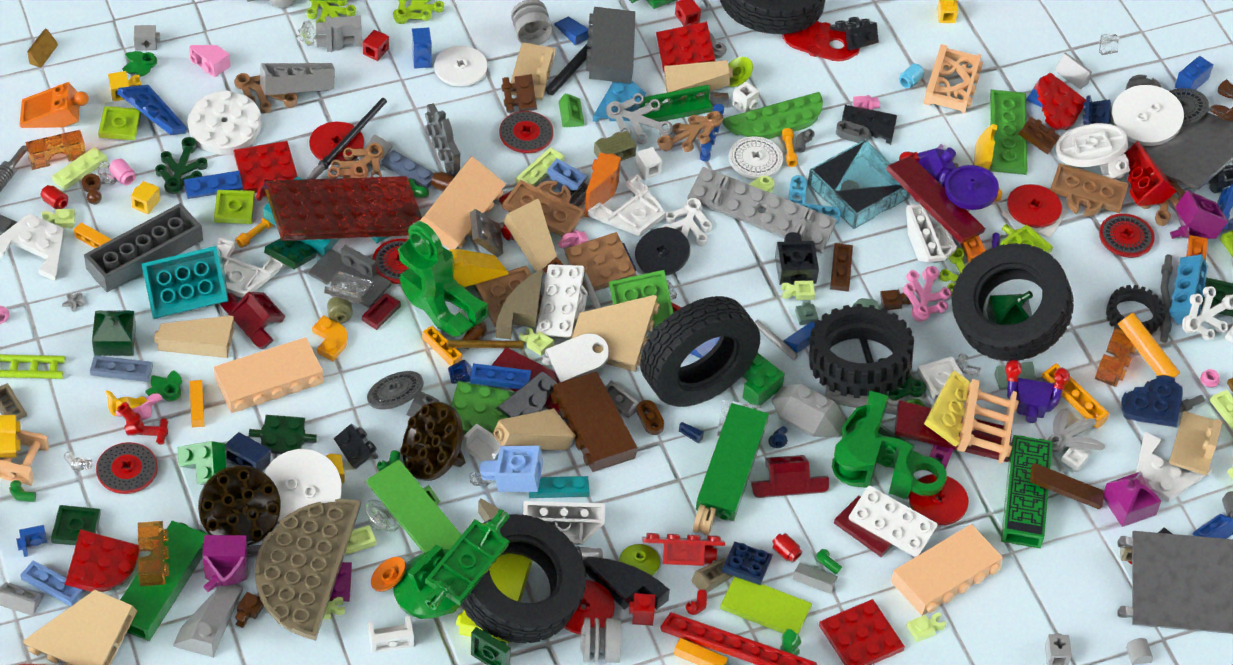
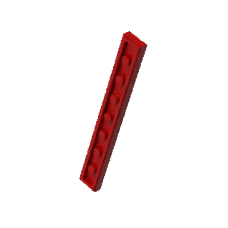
[660,612,817,665]

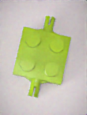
[1000,224,1053,253]

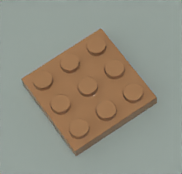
[564,232,636,291]
[474,266,542,327]

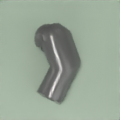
[796,129,815,152]

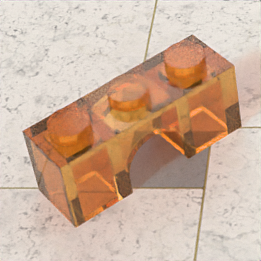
[25,130,86,170]
[1095,327,1136,387]
[138,521,169,586]

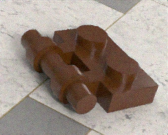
[501,74,537,113]
[1018,116,1061,155]

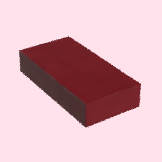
[362,293,401,330]

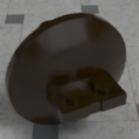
[400,402,466,481]
[198,465,281,546]

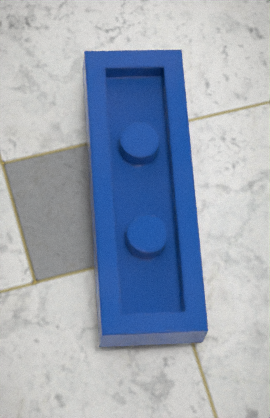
[184,171,243,199]
[470,363,531,389]

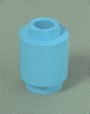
[899,63,924,88]

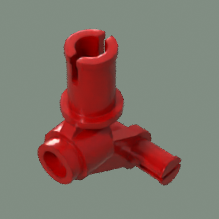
[117,402,169,445]

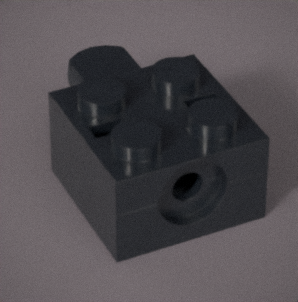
[775,232,819,285]

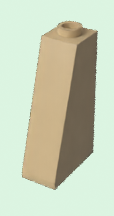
[664,60,733,101]
[503,199,557,274]
[154,316,235,358]
[492,409,576,450]

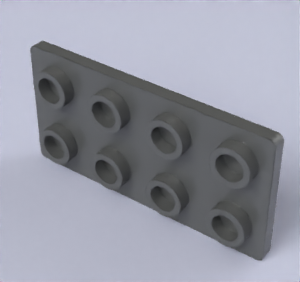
[309,244,391,308]

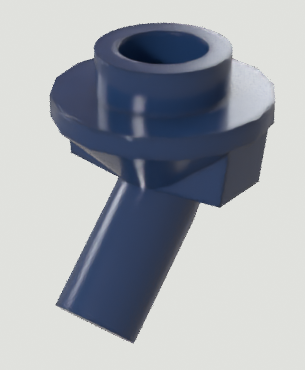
[768,426,788,448]

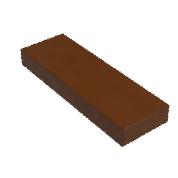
[830,243,853,292]

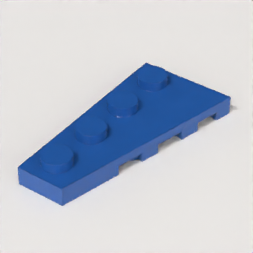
[117,85,187,135]

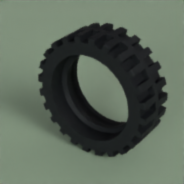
[809,304,914,399]

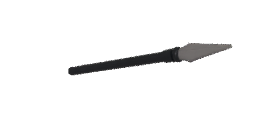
[306,98,387,184]

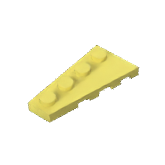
[924,370,969,447]

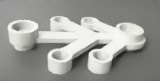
[661,198,712,246]
[1182,286,1233,340]

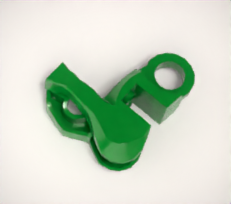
[398,221,488,337]
[831,391,947,499]

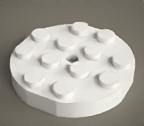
[188,90,262,155]

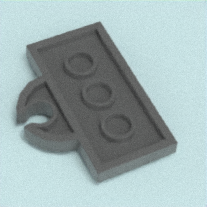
[425,103,460,176]

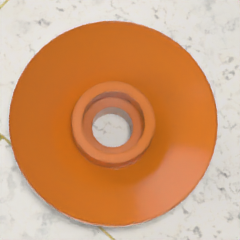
[371,557,406,592]

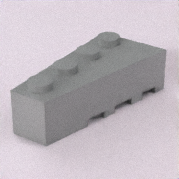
[260,63,335,95]

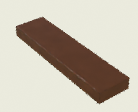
[1030,463,1103,509]

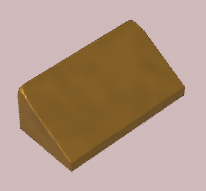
[27,28,58,67]

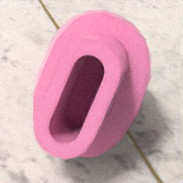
[853,95,880,110]
[558,230,589,248]

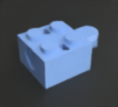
[479,446,543,492]

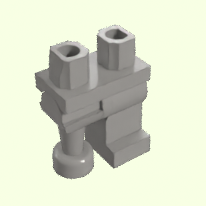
[316,15,362,52]

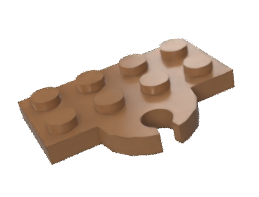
[1050,163,1129,217]
[502,179,585,237]

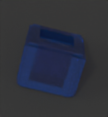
[448,359,472,384]

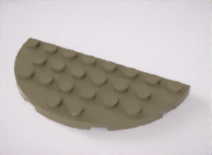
[255,499,361,641]

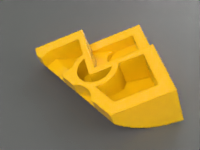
[974,124,997,170]

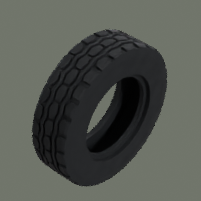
[720,0,825,34]
[952,243,1074,361]
[640,296,761,407]
[461,514,586,643]

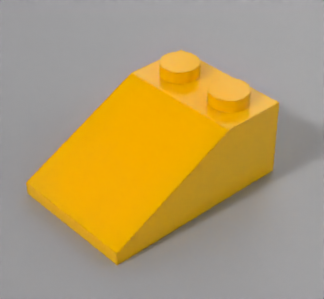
[449,249,508,287]

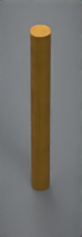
[447,340,524,349]

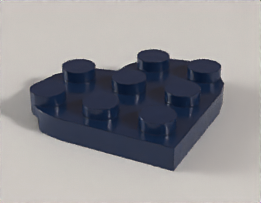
[1121,375,1183,427]

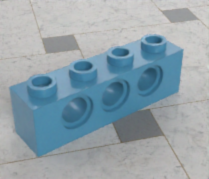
[1169,254,1208,325]

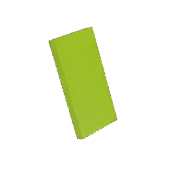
[720,576,812,635]

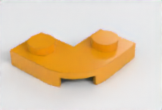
[312,315,348,361]

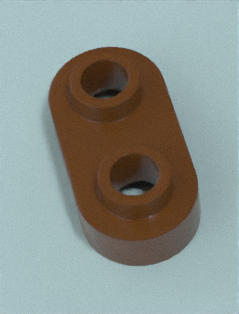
[637,400,664,435]

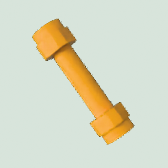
[782,128,798,167]
[235,217,273,248]

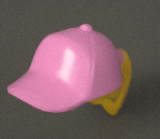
[105,390,163,421]

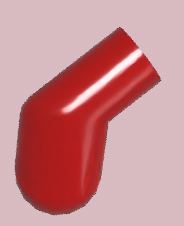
[685,589,707,615]

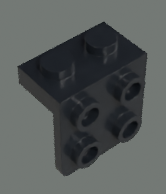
[830,17,879,50]

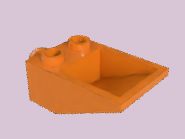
[20,82,89,128]
[584,153,621,217]

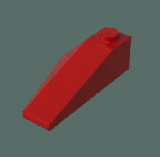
[1124,141,1177,206]

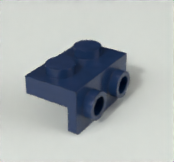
[1083,95,1111,125]

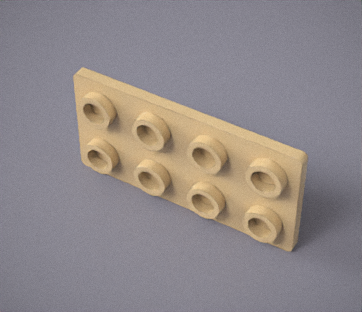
[510,42,556,100]
[1169,411,1223,475]

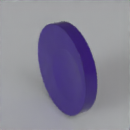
[945,165,999,210]

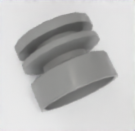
[511,0,553,45]
[580,618,621,663]

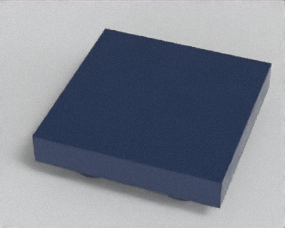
[722,541,773,586]

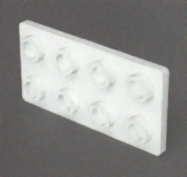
[536,265,588,338]
[849,486,938,557]

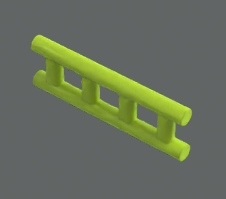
[0,354,66,379]

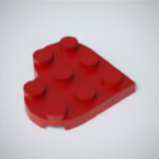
[1034,73,1086,130]

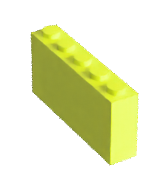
[456,554,533,644]

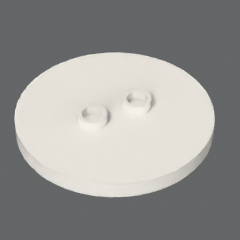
[1111,85,1184,146]
[1055,123,1128,167]
[264,449,342,523]

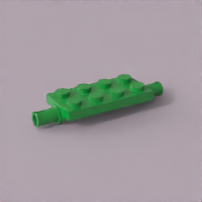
[425,509,510,610]

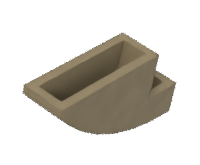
[496,270,543,339]

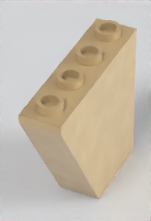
[571,295,660,372]
[23,590,137,665]

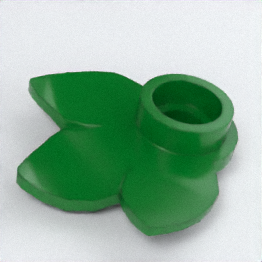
[122,51,157,77]
[145,370,182,401]

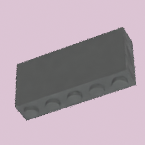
[586,7,635,84]

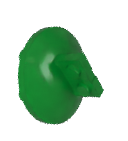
[393,545,461,619]

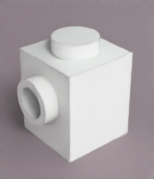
[635,147,662,179]

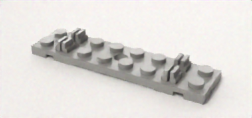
[687,167,837,253]

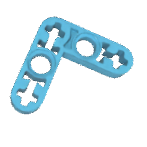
[788,175,841,224]

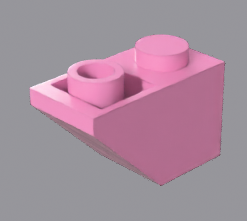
[189,45,230,77]

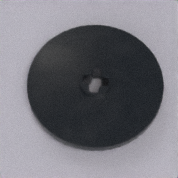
[635,227,690,276]

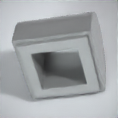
[1126,638,1153,665]

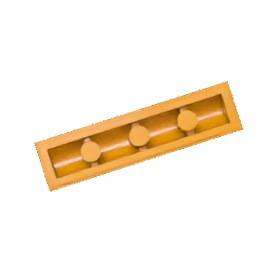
[1118,312,1180,378]
[1042,363,1109,428]

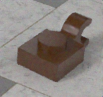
[880,289,915,310]
[235,592,264,628]

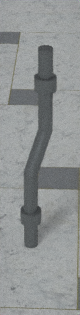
[1160,254,1173,343]

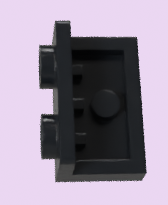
[333,423,379,469]

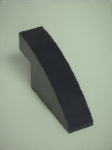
[583,557,670,610]

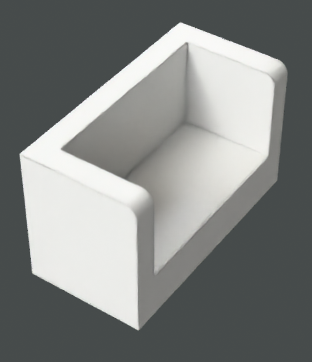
[464,424,501,462]
[368,615,414,653]

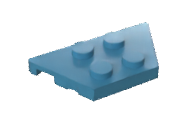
[593,80,646,122]

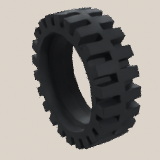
[1106,285,1164,335]

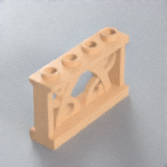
[923,44,983,113]

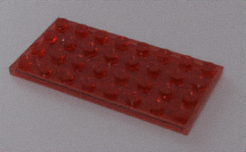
[264,176,422,241]

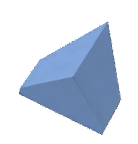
[547,158,588,192]

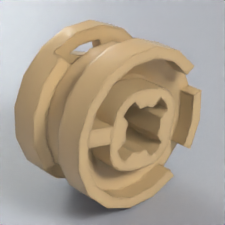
[693,504,716,536]

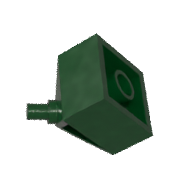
[986,291,1033,325]
[92,310,136,356]

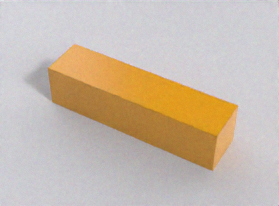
[74,222,112,248]
[423,326,462,368]
[190,380,205,428]
[674,638,728,665]

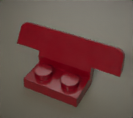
[220,292,286,349]
[751,455,829,498]

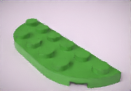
[723,92,823,139]

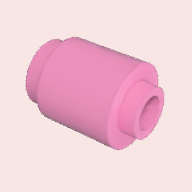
[109,159,136,186]

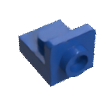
[16,525,47,557]

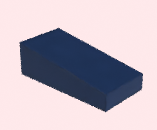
[679,422,704,444]

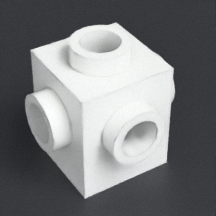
[732,81,759,113]
[1099,154,1130,179]

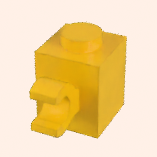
[937,0,958,23]
[108,71,141,102]

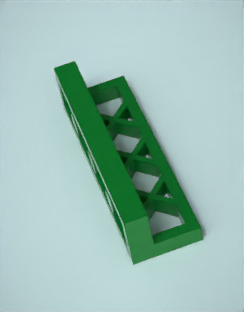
[640,85,713,122]

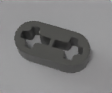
[836,120,869,144]

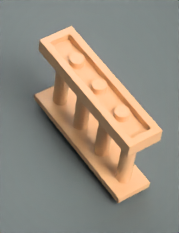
[957,379,1019,464]
[0,430,49,486]

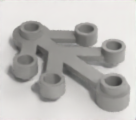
[606,93,673,144]

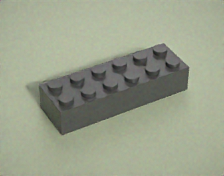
[84,203,203,292]

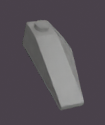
[173,585,243,657]

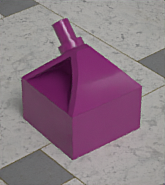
[1170,190,1228,239]
[1103,471,1161,527]
[203,535,248,592]

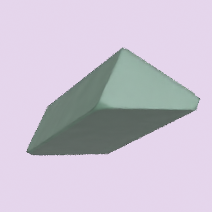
[994,362,1036,390]

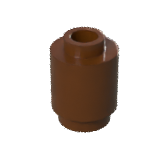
[431,171,455,191]

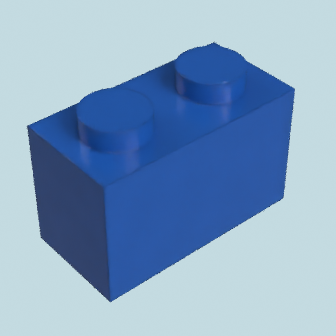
[412,27,432,69]
[1175,55,1214,90]

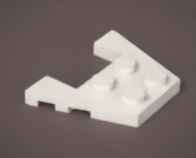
[588,174,666,237]
[0,214,64,281]
[218,237,286,298]
[1136,432,1213,502]

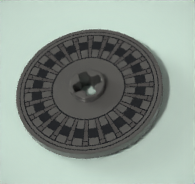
[1169,88,1209,127]
[367,371,424,409]

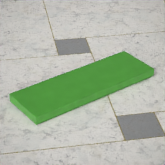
[990,89,1027,175]
[366,460,461,553]

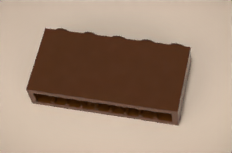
[551,371,638,472]

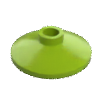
[728,57,753,87]
[619,544,660,576]

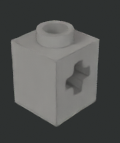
[134,25,160,51]
[1045,633,1072,665]

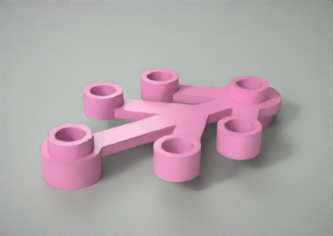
[903,266,952,322]

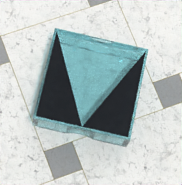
[807,139,910,229]

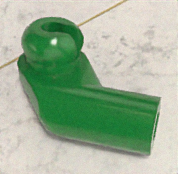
[405,179,429,198]
[377,450,400,471]
[9,480,36,502]
[816,549,842,574]

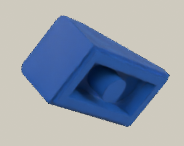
[554,16,589,45]

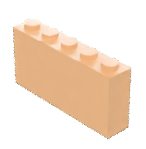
[420,156,506,250]
[214,337,324,413]
[891,524,1003,616]

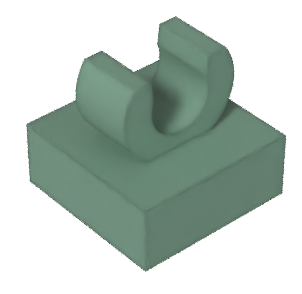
[795,301,819,325]

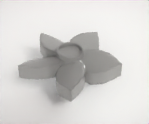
[62,293,86,312]

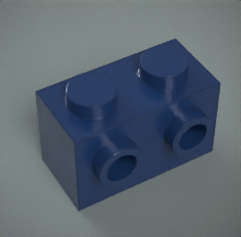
[225,432,271,471]

